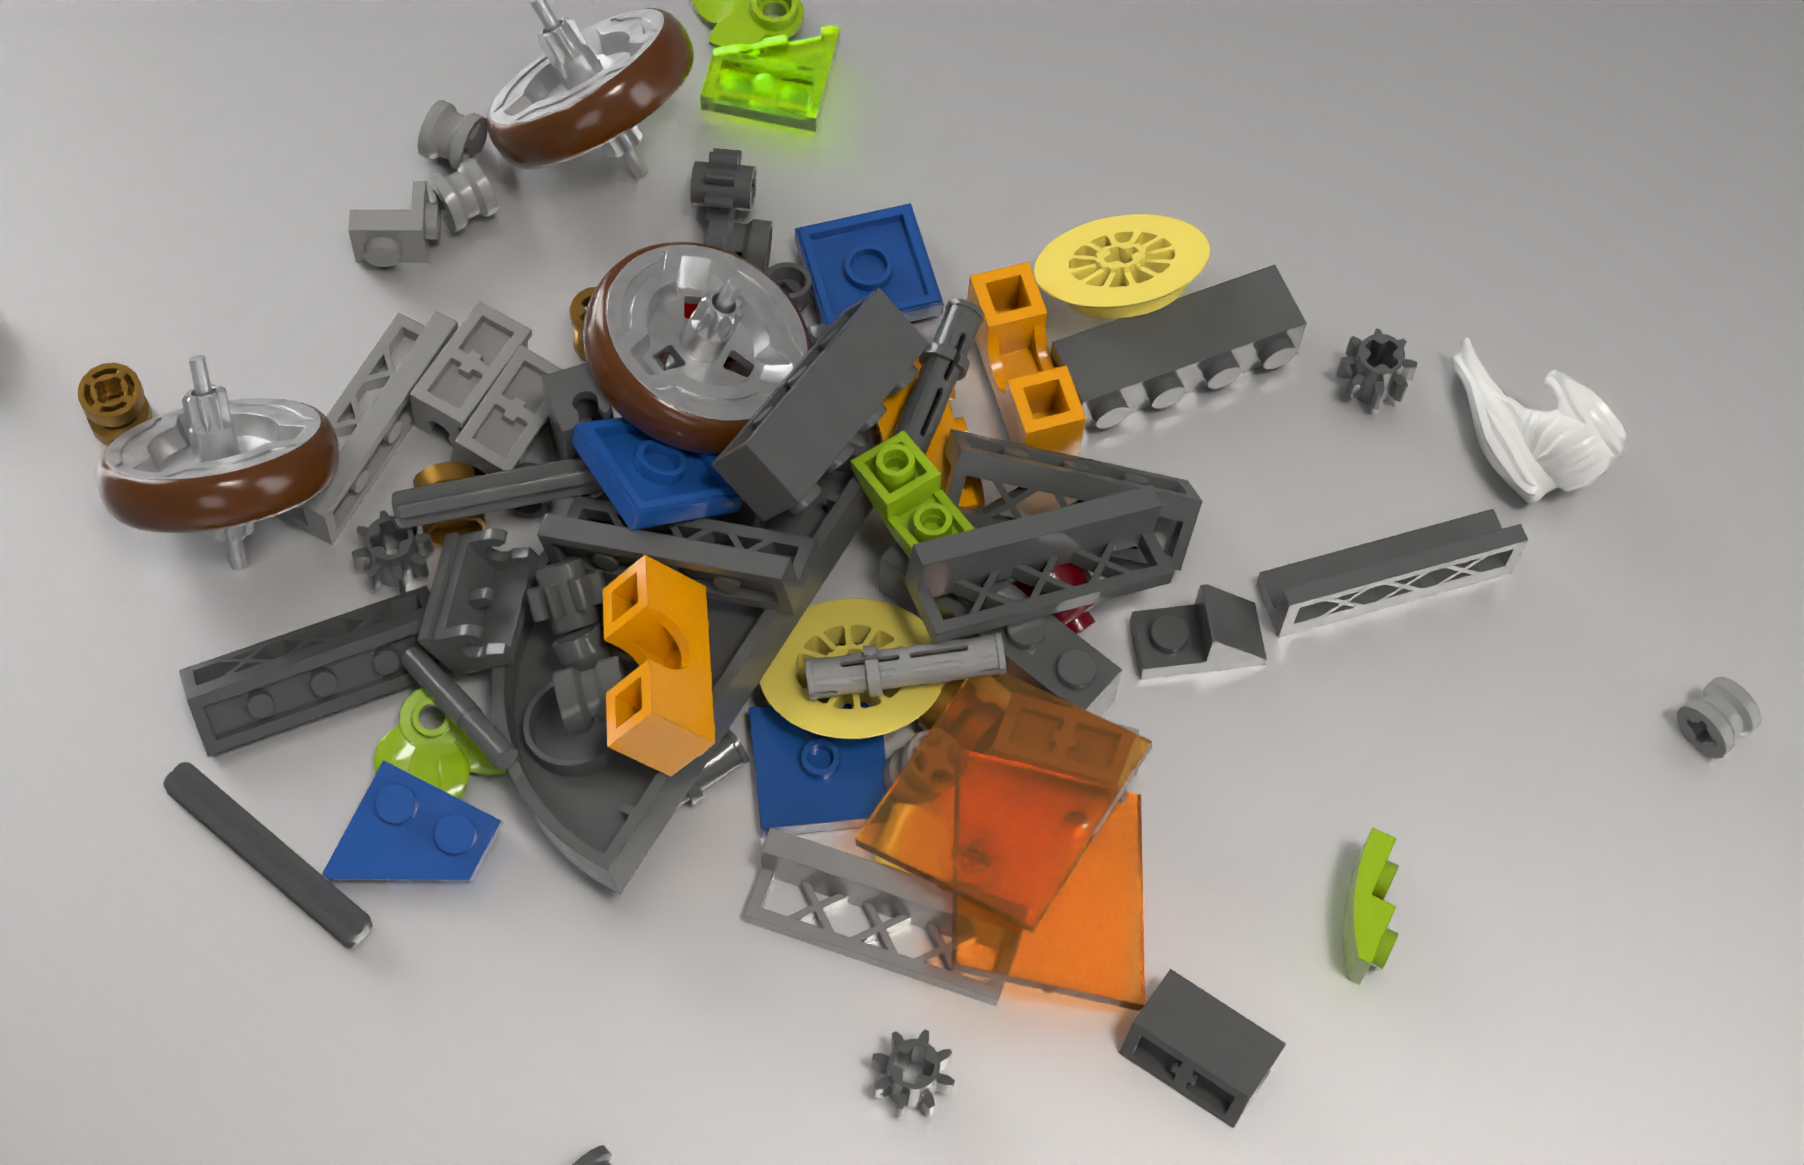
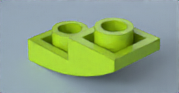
[851,430,975,559]
[1342,827,1399,985]

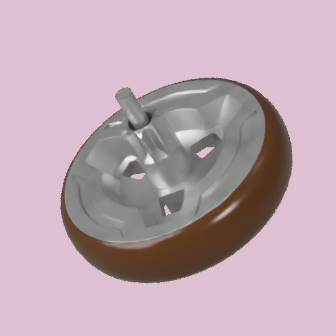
[486,0,694,179]
[583,242,812,454]
[96,355,340,570]

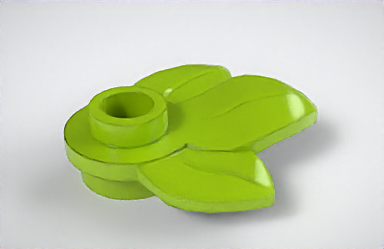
[691,0,804,52]
[374,688,506,800]

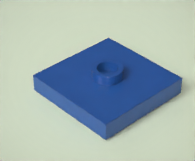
[795,203,944,325]
[570,417,743,530]
[749,702,892,837]

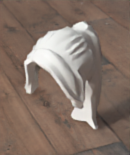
[1454,338,1627,503]

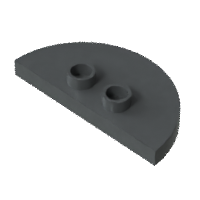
[492,443,873,895]

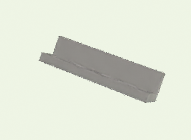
[275,311,459,545]
[743,827,1026,1007]

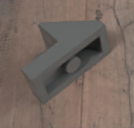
[1129,584,1267,680]

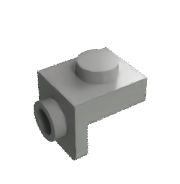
[348,181,441,267]

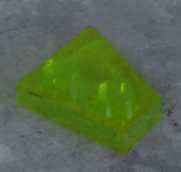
[700,25,840,132]

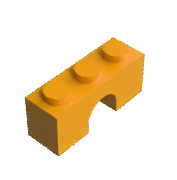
[967,261,1086,455]
[602,555,715,777]

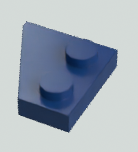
[322,760,504,882]

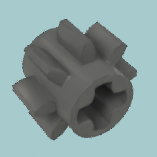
[690,148,757,222]
[1336,329,1417,410]
[352,510,434,593]
[526,557,606,634]
[871,1029,955,1118]

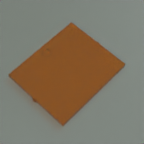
[855,674,1152,933]
[951,751,1145,1011]

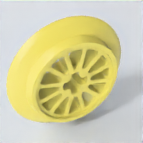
[1034,214,1210,319]
[759,598,945,739]

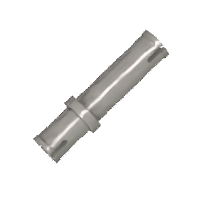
[805,632,1007,701]

